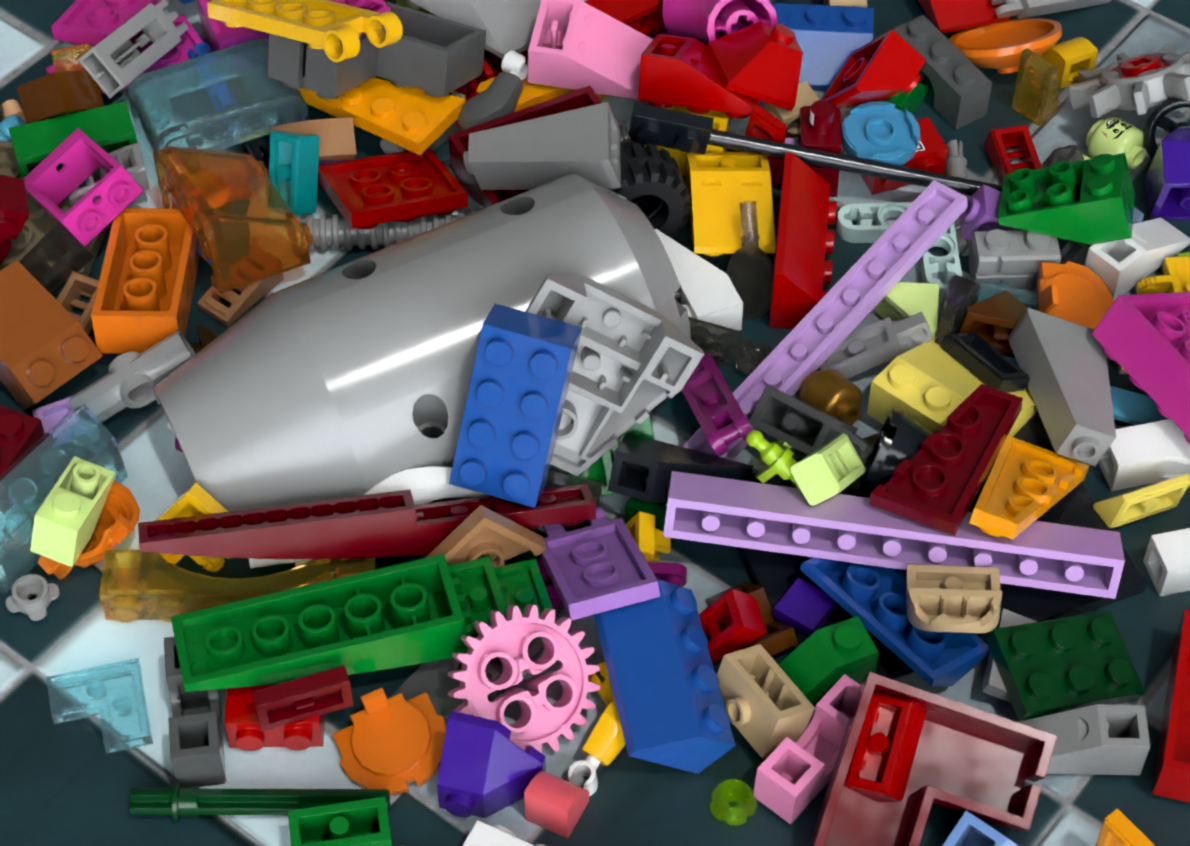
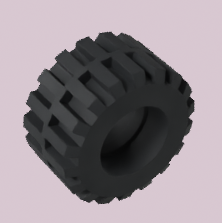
[609,143,692,238]

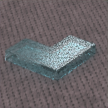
[46,658,153,754]

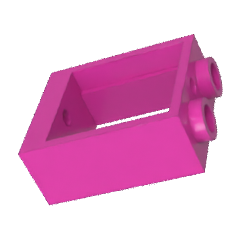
[23,128,144,247]

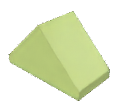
[873,282,939,338]

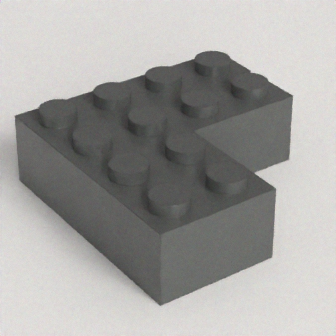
[267,1,486,99]

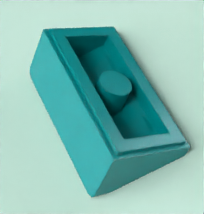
[268,130,320,216]

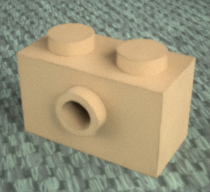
[717,644,815,759]

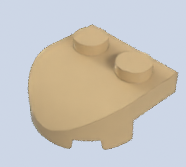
[906,564,1002,633]

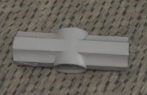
[69,330,195,430]

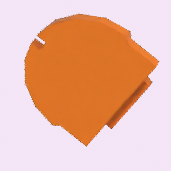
[1037,261,1114,330]
[332,687,446,796]

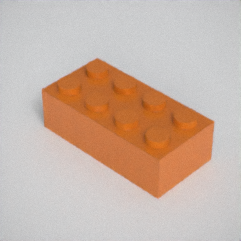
[91,208,200,354]

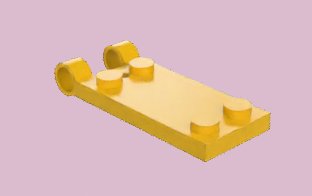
[207,0,403,62]

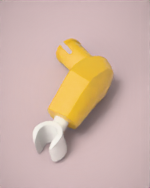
[568,661,626,796]

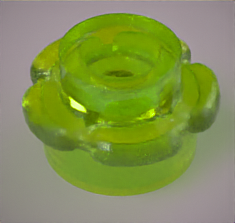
[710,779,757,826]

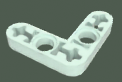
[836,202,962,302]

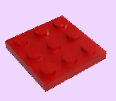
[318,147,468,229]

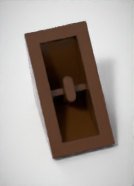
[17,70,104,124]
[957,290,1027,357]

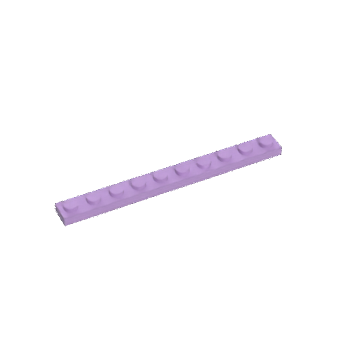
[682,180,968,460]

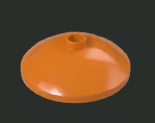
[948,18,1062,74]

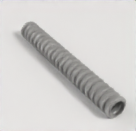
[292,211,476,251]

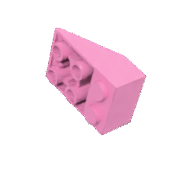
[528,0,653,100]

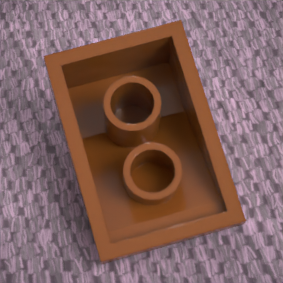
[0,260,103,411]

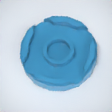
[841,101,920,166]

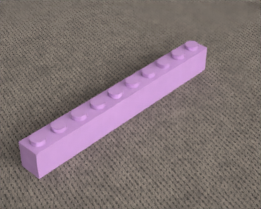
[663,471,1125,599]

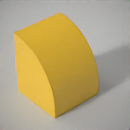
[1036,37,1098,89]

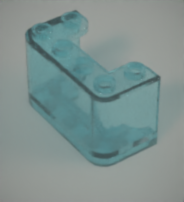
[128,38,309,196]

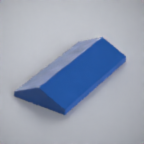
[800,557,990,686]

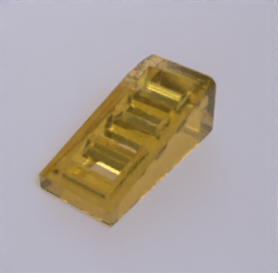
[1011,48,1059,127]

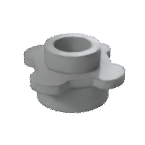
[5,574,60,621]

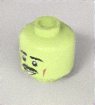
[1085,117,1146,169]

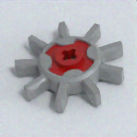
[1068,43,1190,118]

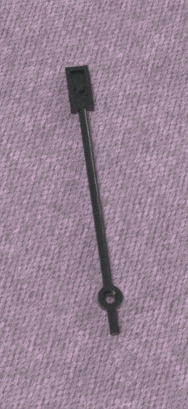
[626,103,1003,196]

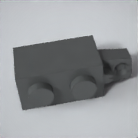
[749,385,875,467]

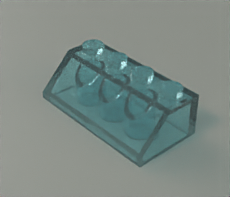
[0,404,128,594]

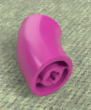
[662,0,778,46]

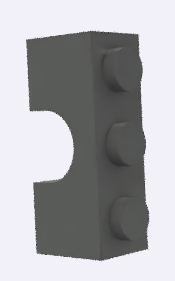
[893,15,992,130]
[164,637,226,787]

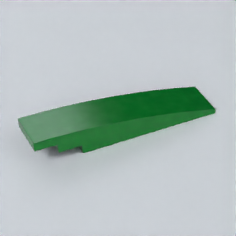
[171,554,557,692]

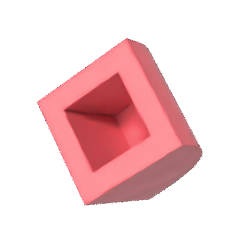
[524,771,589,839]

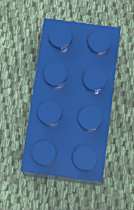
[449,303,582,508]

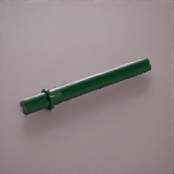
[129,782,390,821]

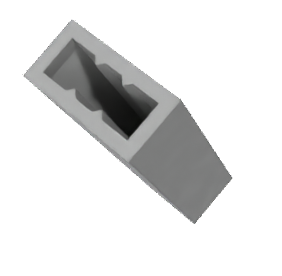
[463,102,621,190]
[1008,307,1116,466]

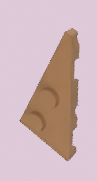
[425,505,547,568]

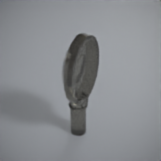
[726,201,774,319]

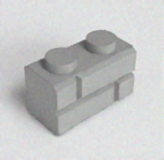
[968,229,1061,290]

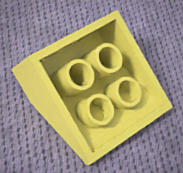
[867,334,1038,437]

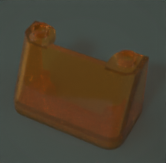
[153,146,313,294]

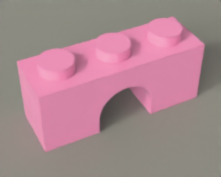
[753,674,860,825]

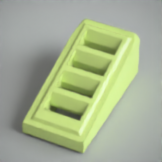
[790,433,866,506]

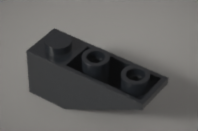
[607,433,754,503]

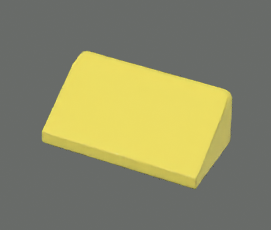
[1093,474,1190,529]

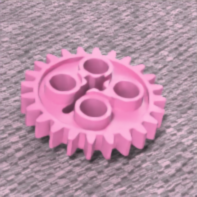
[448,604,600,753]

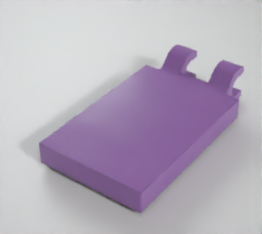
[539,506,660,620]

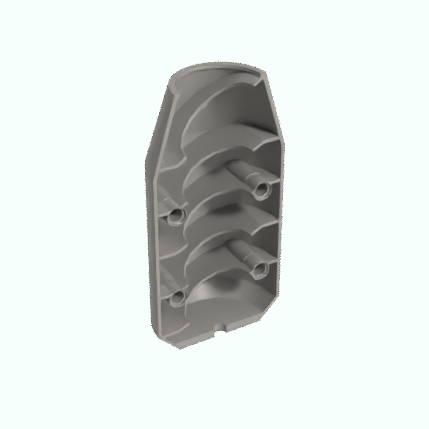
[152,173,691,512]

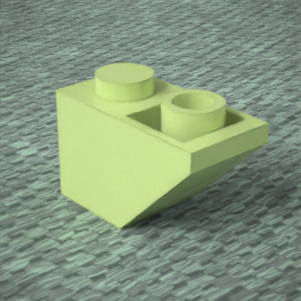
[30,456,116,567]

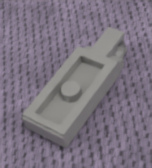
[819,311,934,379]

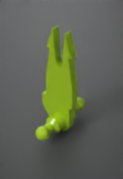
[746,430,802,492]

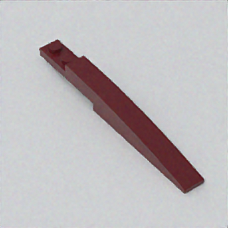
[138,484,596,559]

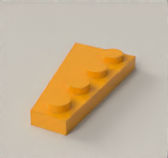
[295,78,466,155]
[969,435,1090,540]

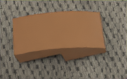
[270,117,357,161]

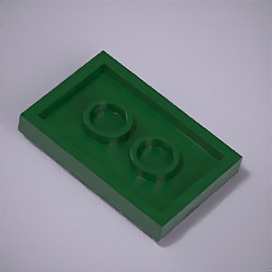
[985,611,1145,721]

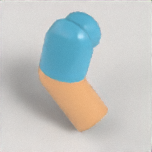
[0,99,26,142]

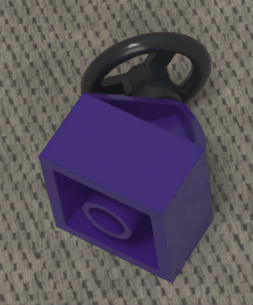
[1144,98,1190,221]

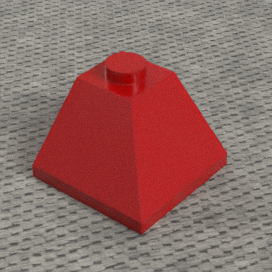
[705,22,803,111]
[821,29,926,109]

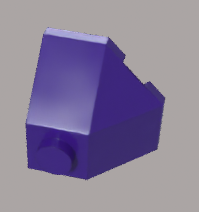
[437,711,546,818]

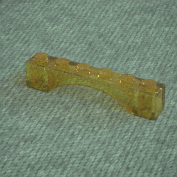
[99,550,379,623]

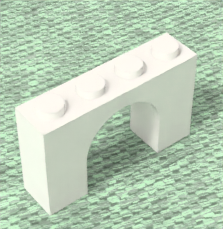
[1098,419,1190,597]

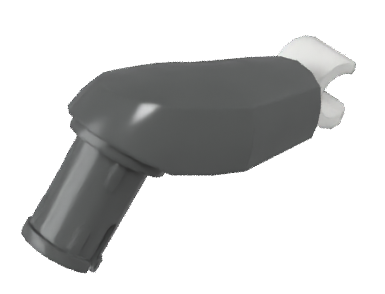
[457,50,528,130]

